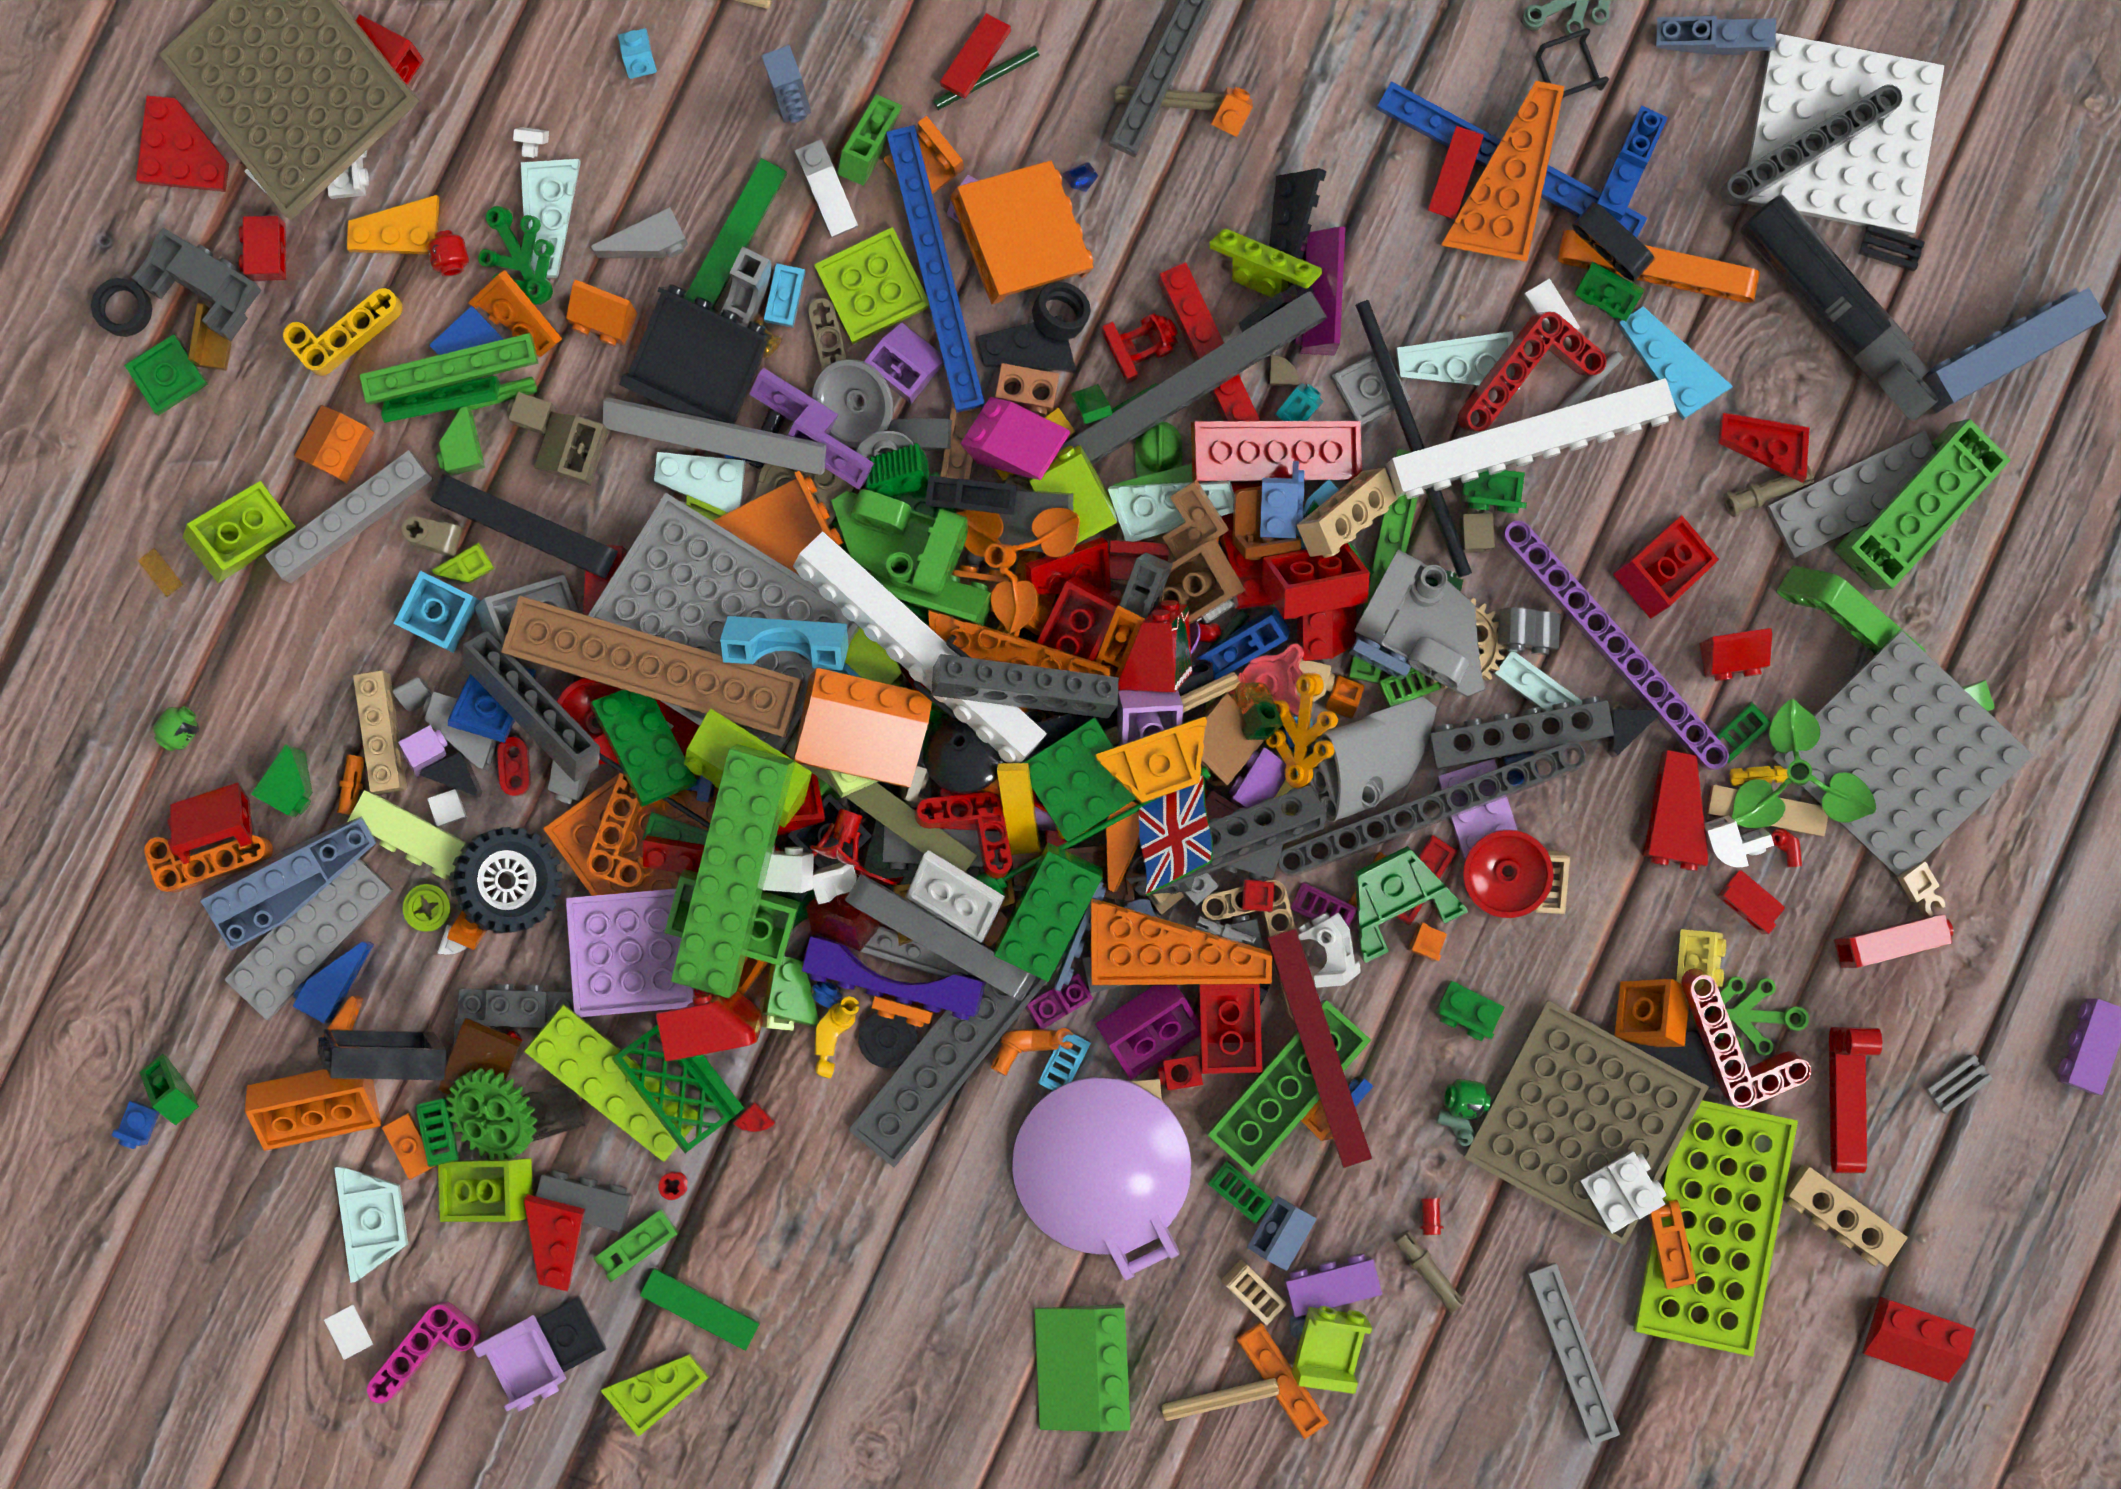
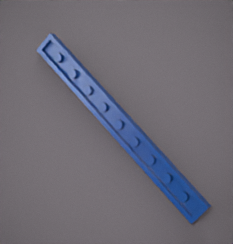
[1376,81,1647,238]
[886,125,985,413]

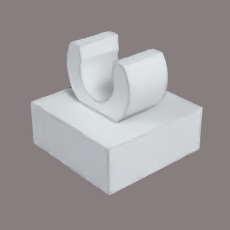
[513,127,549,158]

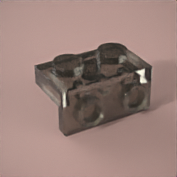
[522,1083,585,1142]

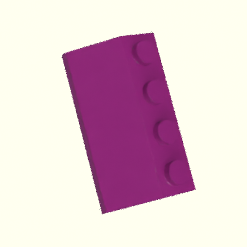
[1295,227,1345,356]

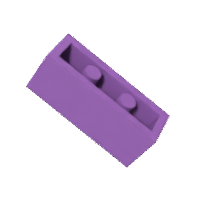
[2058,998,2121,1095]
[1284,1253,1382,1317]

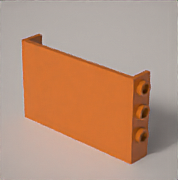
[712,471,843,575]

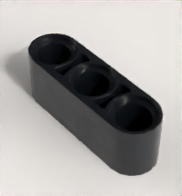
[1572,202,1655,282]

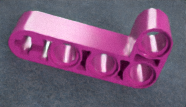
[367,1302,481,1404]

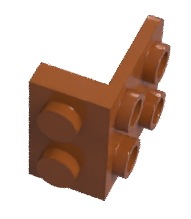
[1232,486,1301,560]

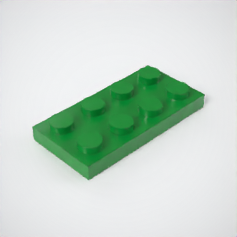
[590,690,697,807]

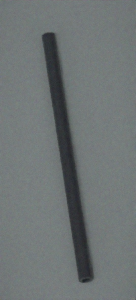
[1355,300,1472,578]

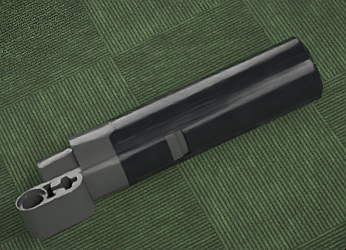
[1740,195,1938,421]

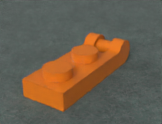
[1648,1199,1697,1289]

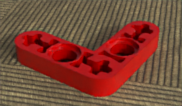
[915,792,1012,879]

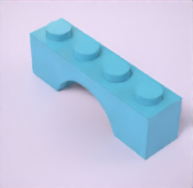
[720,616,849,670]

